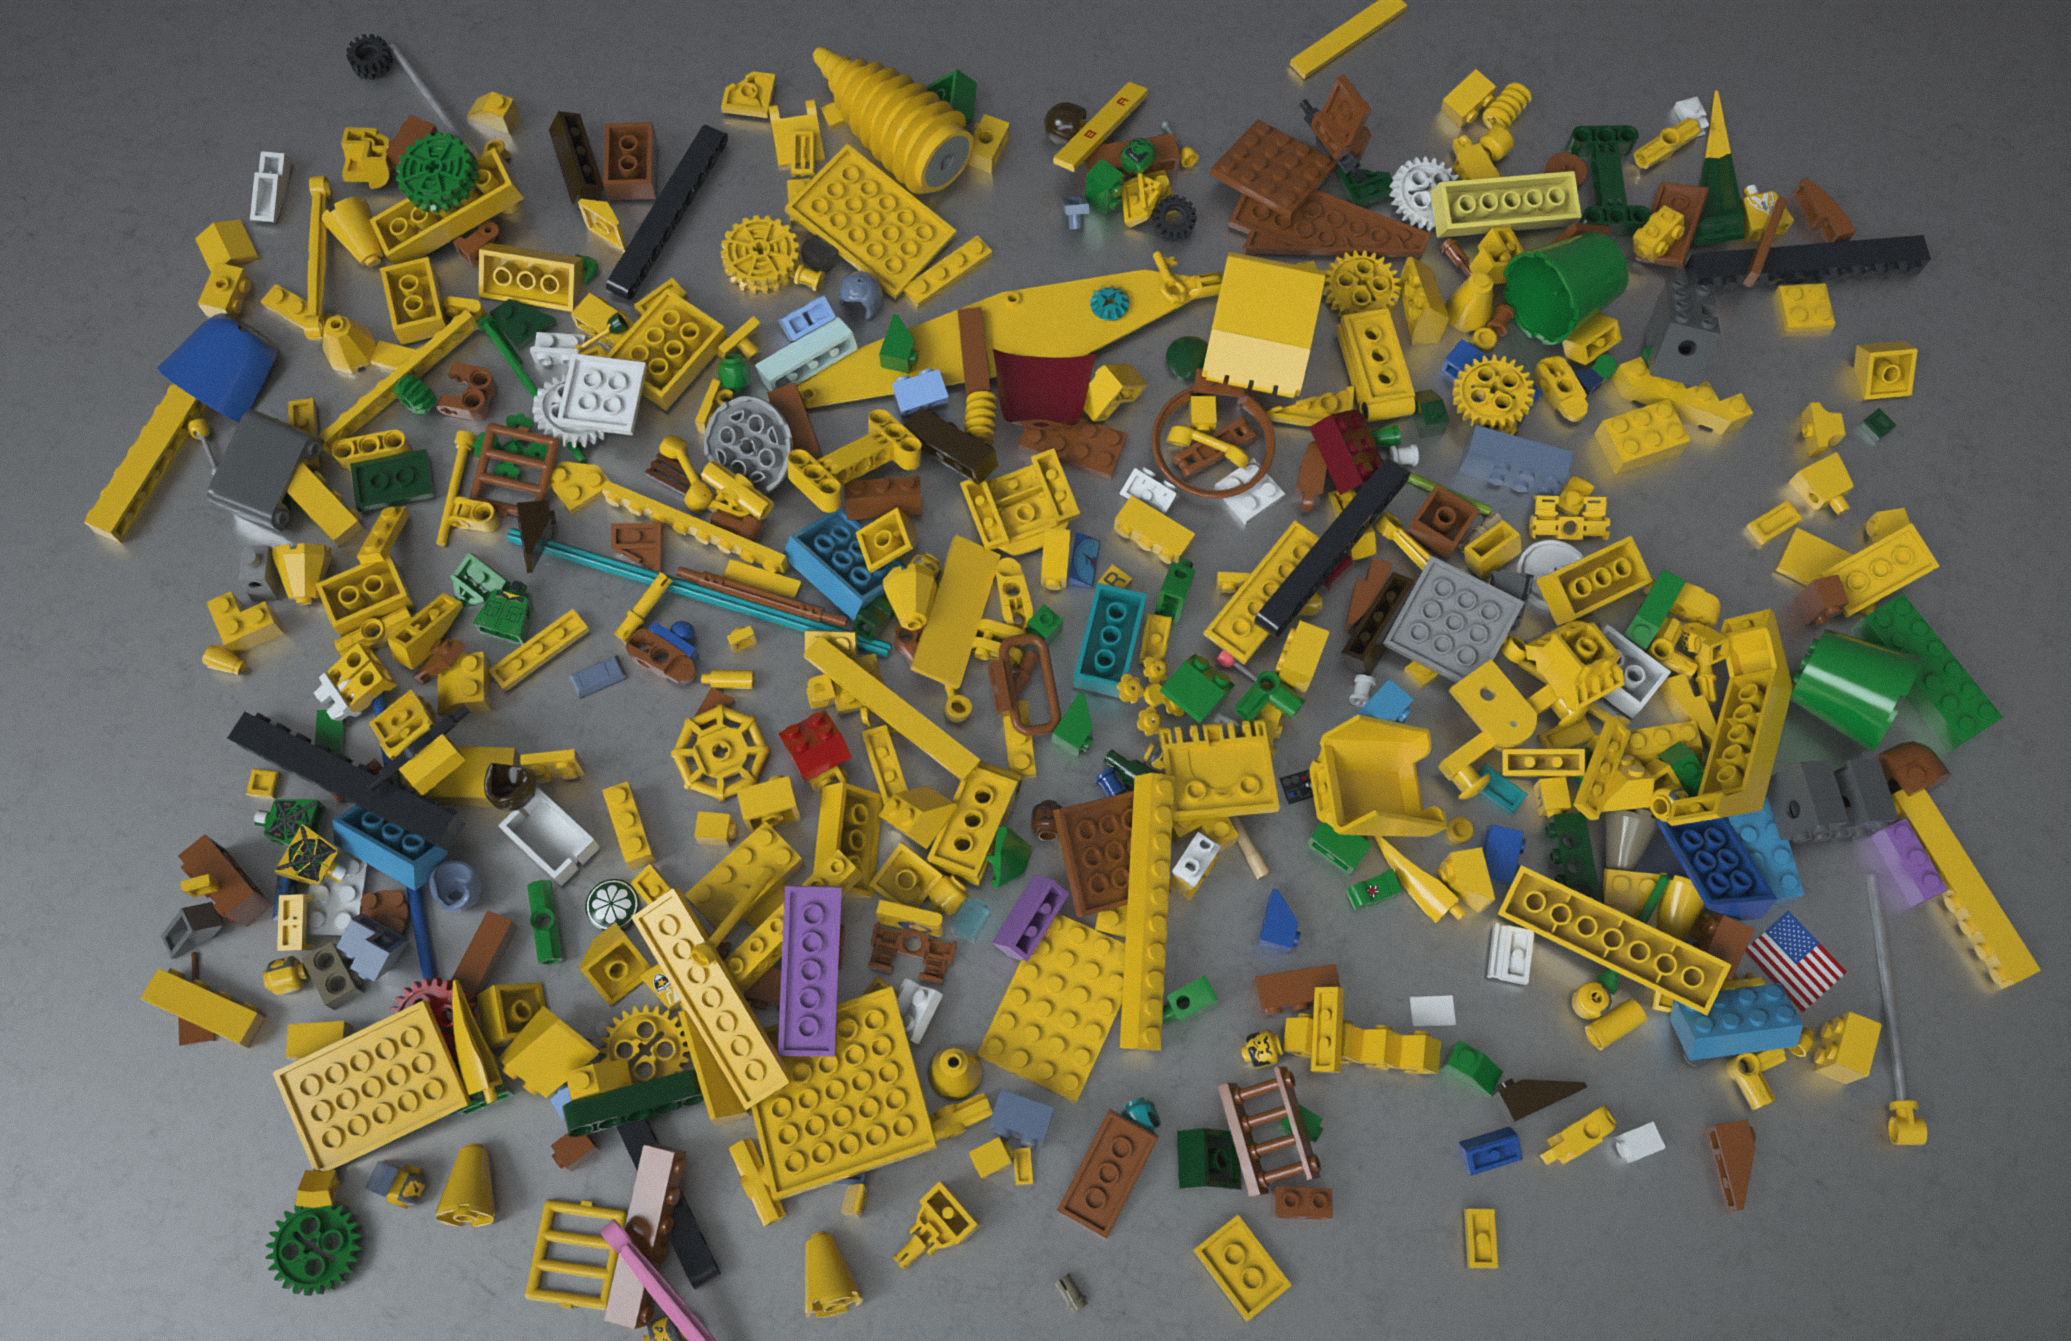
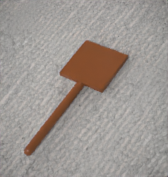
[178,952,215,1046]

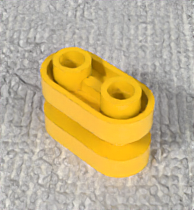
[971,619,1028,668]

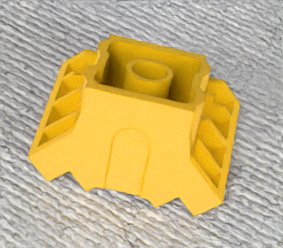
[1525,620,1625,711]

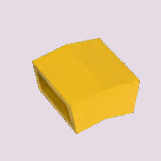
[295,1169,340,1208]

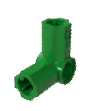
[1234,671,1305,723]

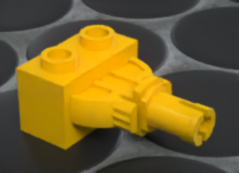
[893,1181,983,1270]

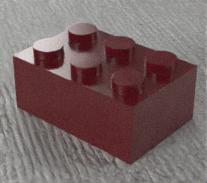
[1309,408,1384,495]

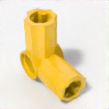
[1644,617,1698,681]
[1726,1048,1786,1111]

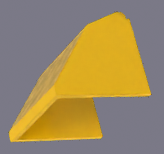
[1202,252,1326,398]

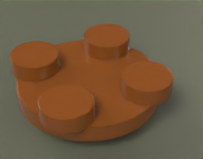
[1543,153,1588,189]
[361,890,410,934]

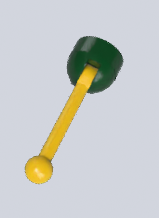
[574,312,629,352]

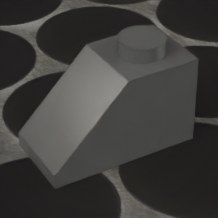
[161,902,223,959]

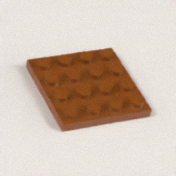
[1209,119,1337,219]
[1053,791,1171,918]

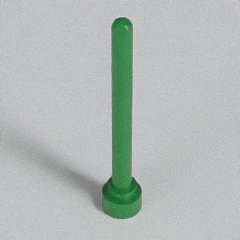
[1596,875,1670,995]

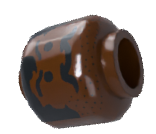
[1031,800,1063,841]

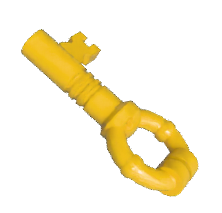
[1153,251,1187,304]

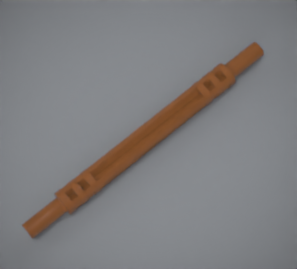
[676,566,848,627]

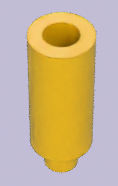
[701,669,755,689]

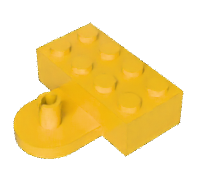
[685,821,805,940]

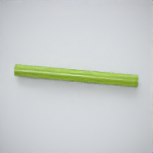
[1407,472,1492,516]

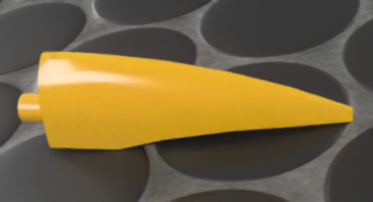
[1374,836,1466,923]
[452,979,503,1104]

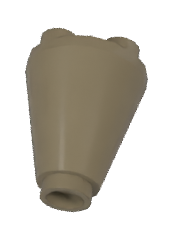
[1605,808,1659,871]

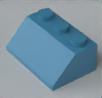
[1355,679,1414,724]

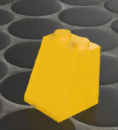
[498,1006,600,1098]

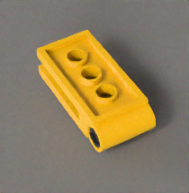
[1335,308,1415,423]
[927,761,1024,887]

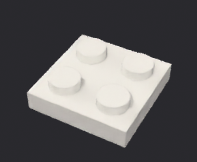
[1214,458,1285,525]

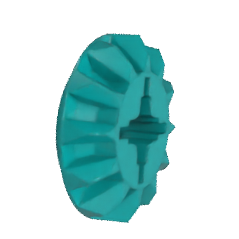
[1090,285,1129,321]

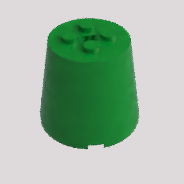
[1503,232,1628,345]
[1790,629,1924,752]

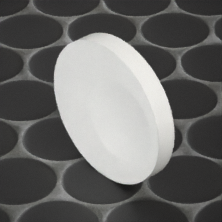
[1515,540,1583,611]

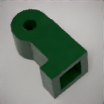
[852,595,895,642]

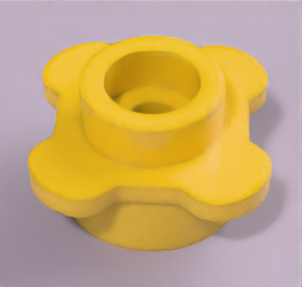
[482,140,510,160]

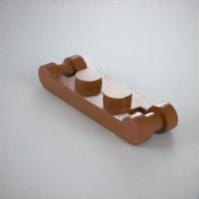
[1172,417,1259,480]

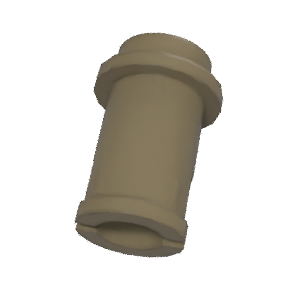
[1054,1273,1088,1313]

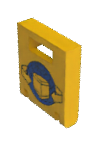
[876,898,944,938]

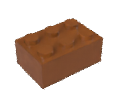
[603,122,657,201]
[178,834,273,927]

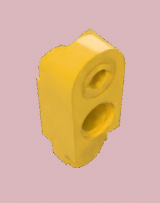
[1533,356,1588,422]
[995,557,1033,632]
[1644,579,1720,628]
[1540,1104,1616,1165]

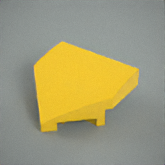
[1122,174,1163,228]

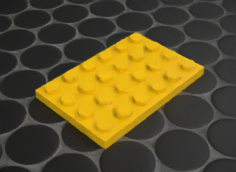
[785,144,957,300]
[976,913,1125,1104]
[272,1000,472,1172]

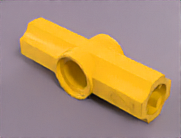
[1633,117,1701,169]
[701,460,774,521]
[334,606,413,657]
[930,1093,993,1141]
[729,1137,787,1227]

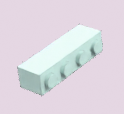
[755,316,858,391]

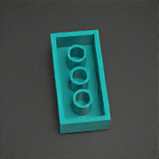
[1073,583,1147,698]

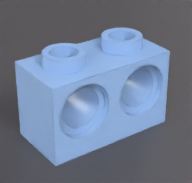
[778,295,836,341]

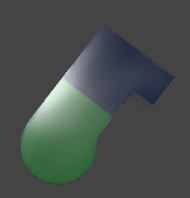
[1575,354,1617,400]

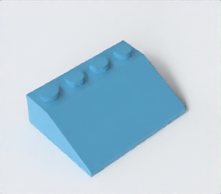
[783,507,907,621]

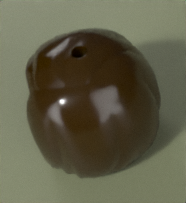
[1044,102,1087,147]
[484,763,536,811]

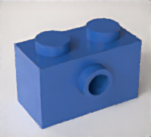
[1482,824,1526,885]

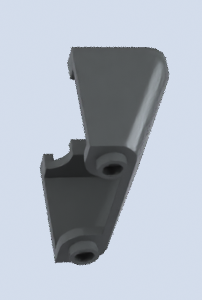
[207,410,324,532]

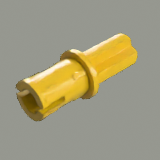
[1694,655,1717,705]

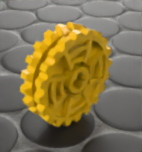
[721,215,801,294]

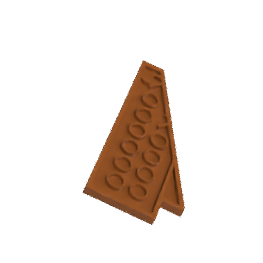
[1228,190,1431,258]

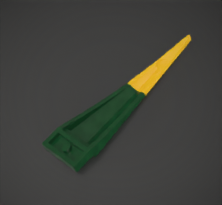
[1694,90,1745,246]

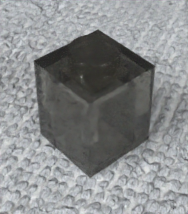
[800,234,840,276]

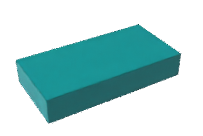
[1477,763,1528,816]

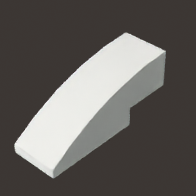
[250,151,292,223]

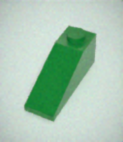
[1622,568,1686,650]

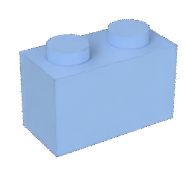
[892,368,949,417]

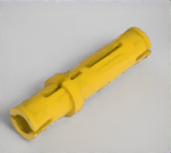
[613,572,673,643]

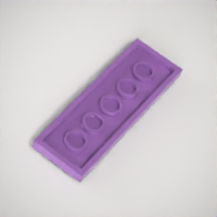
[778,885,842,1056]

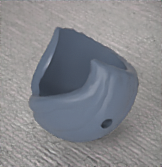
[838,271,883,320]
[430,860,482,913]

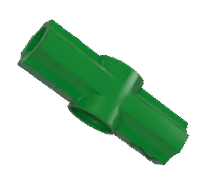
[527,880,563,965]

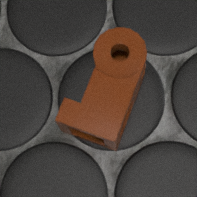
[453,221,503,268]

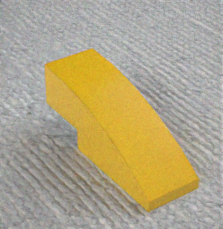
[1659,674,1717,751]

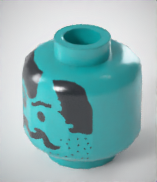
[1121,1097,1161,1133]

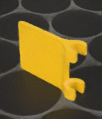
[768,100,825,167]

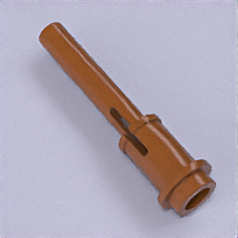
[1440,238,1497,301]

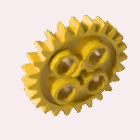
[1322,250,1401,317]
[1452,355,1535,431]
[599,1004,690,1084]

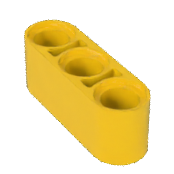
[332,430,412,470]

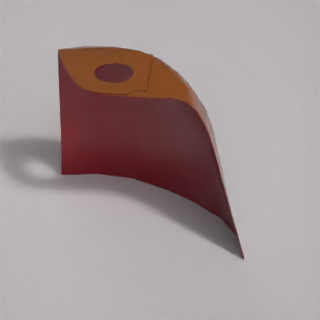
[993,349,1096,430]

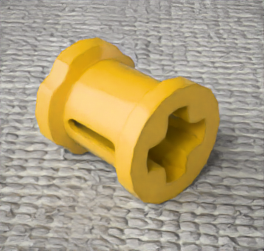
[794,263,825,292]

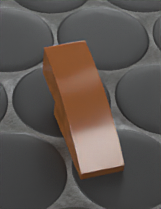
[1793,178,1856,243]
[1343,558,1392,634]

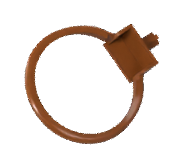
[1152,368,1276,499]

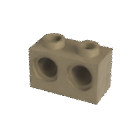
[301,941,364,1010]

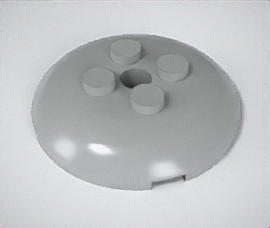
[704,396,793,495]

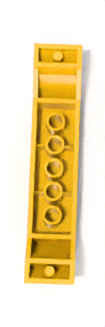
[1668,608,1793,826]

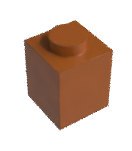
[551,1133,600,1171]

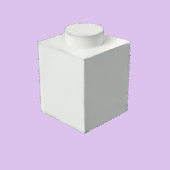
[1616,1121,1666,1163]

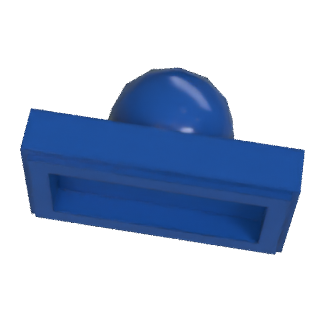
[650,621,700,664]

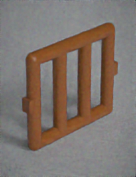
[469,423,560,517]

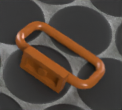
[988,634,1061,736]

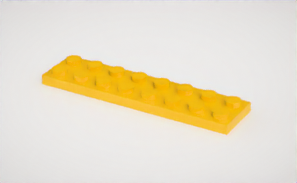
[631,887,794,1110]

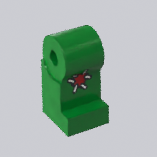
[1345,869,1402,911]

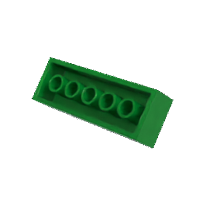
[1851,593,2003,752]

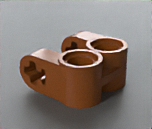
[437,362,498,422]

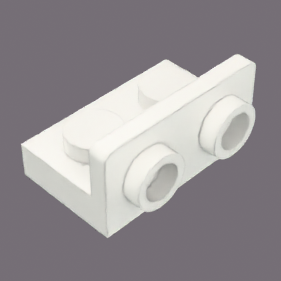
[530,332,587,367]
[1120,467,1181,516]
[897,978,943,1044]

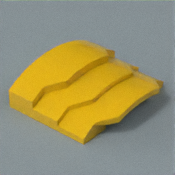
[960,448,1080,557]

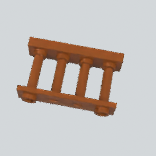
[1218,1066,1321,1197]

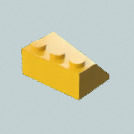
[1399,257,1449,345]

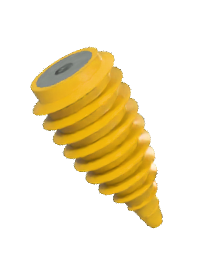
[813,47,974,194]

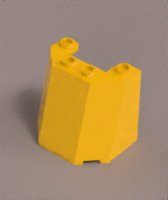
[1309,715,1448,837]

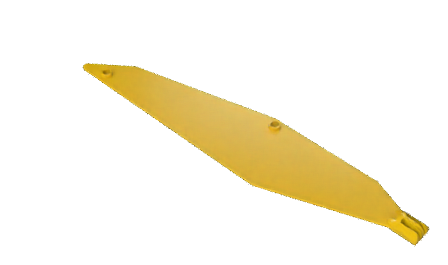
[797,270,1223,409]

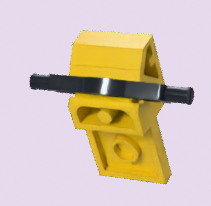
[365,689,471,795]

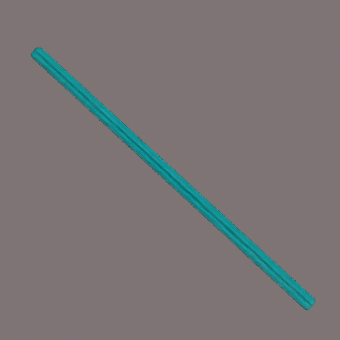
[507,528,892,657]

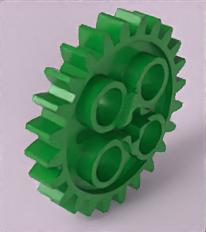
[265,1201,364,1296]

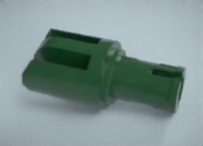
[1103,749,1155,788]

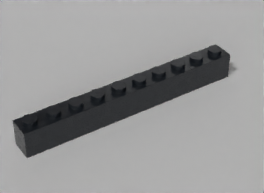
[1684,235,1931,290]
[227,711,466,852]

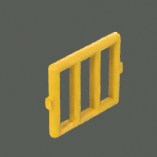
[525,1199,628,1310]

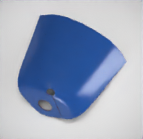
[157,313,278,423]

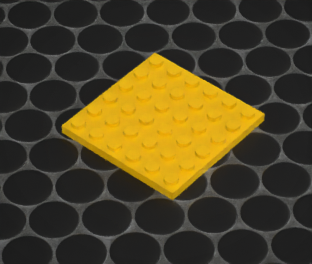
[751,986,938,1201]

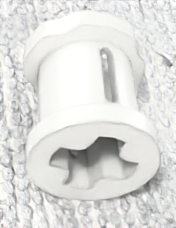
[1389,444,1419,467]
[1349,674,1378,707]

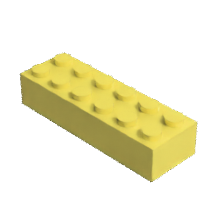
[1430,171,1582,238]

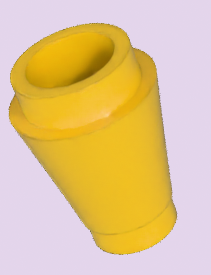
[202,644,246,675]

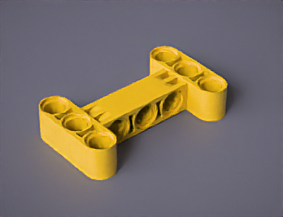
[787,409,922,512]

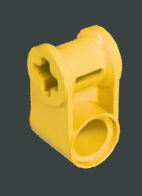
[447,497,501,533]

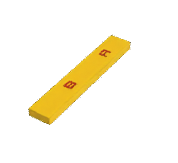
[1054,82,1148,172]

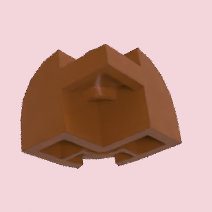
[1872,741,1952,797]

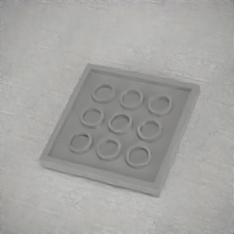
[1383,556,1525,683]

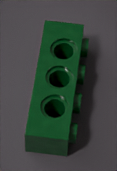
[1545,812,1602,903]

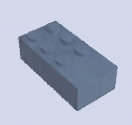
[1458,425,1574,495]

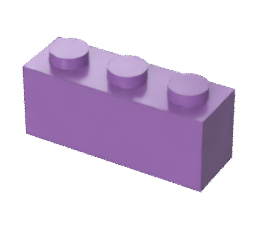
[1870,818,1948,907]
[992,875,1069,962]

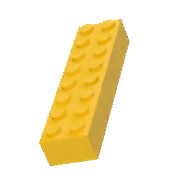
[1498,865,1731,1015]

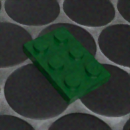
[350,449,435,512]

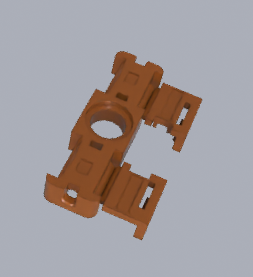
[868,922,957,986]

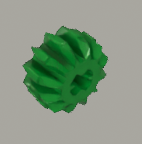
[393,373,438,416]

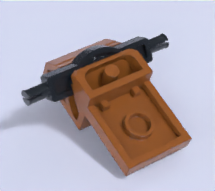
[1299,74,1372,184]

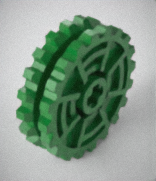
[396,132,480,214]

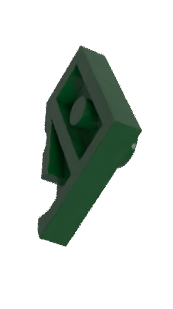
[1336,167,1393,207]
[489,299,557,350]

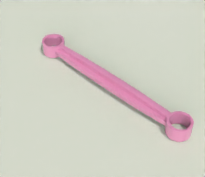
[600,1219,716,1341]

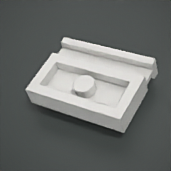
[1487,923,1534,985]

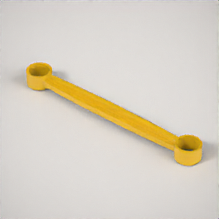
[303,175,331,341]
[1375,512,1527,664]

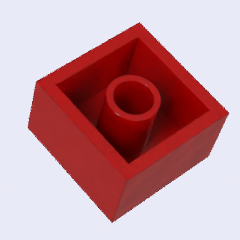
[778,710,852,782]

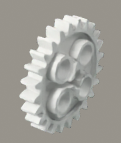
[1389,156,1458,232]
[532,375,610,448]

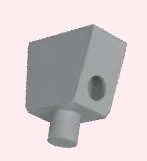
[239,546,280,601]

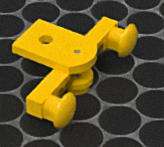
[1438,659,1590,800]

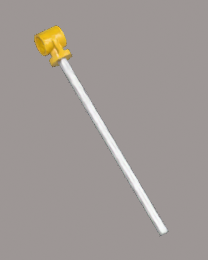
[389,43,521,214]
[1866,874,1927,1145]

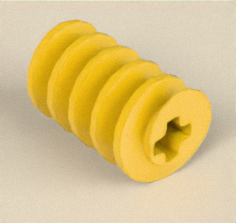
[1483,83,1532,130]
[964,391,998,446]

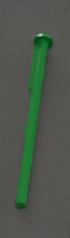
[477,315,588,464]

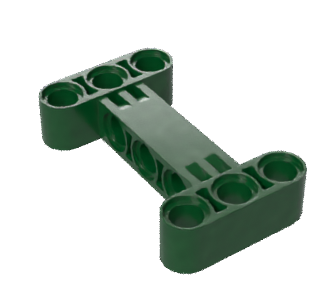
[1566,125,1651,237]

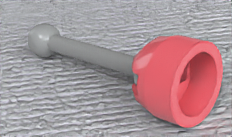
[1215,650,1271,685]

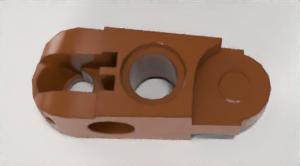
[1295,441,1327,513]
[625,628,696,685]

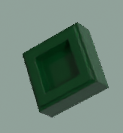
[1859,408,1897,442]

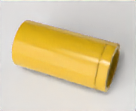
[1585,998,1647,1050]

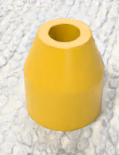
[1787,1027,1814,1057]

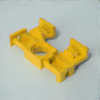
[1529,495,1610,540]

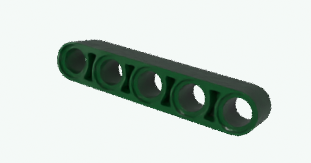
[562,1069,704,1137]

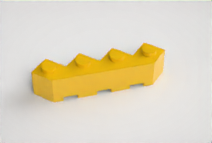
[1611,357,1753,435]
[1283,1013,1441,1074]

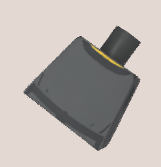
[1485,571,1534,627]

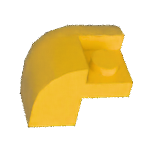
[341,127,392,189]

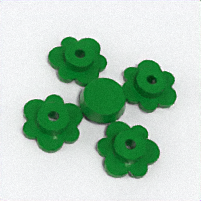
[472,413,548,488]

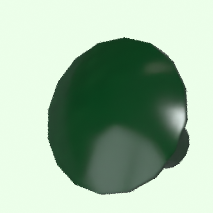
[1166,336,1208,381]

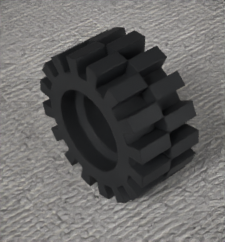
[346,34,393,80]
[1152,195,1197,242]

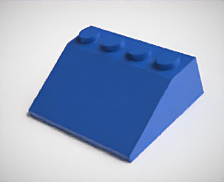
[1656,817,1777,921]

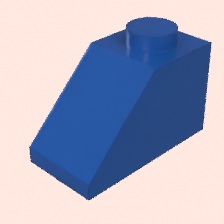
[1257,888,1301,954]

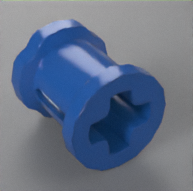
[1094,767,1128,797]

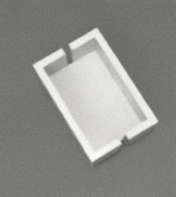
[498,787,600,886]

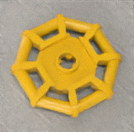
[671,704,771,801]

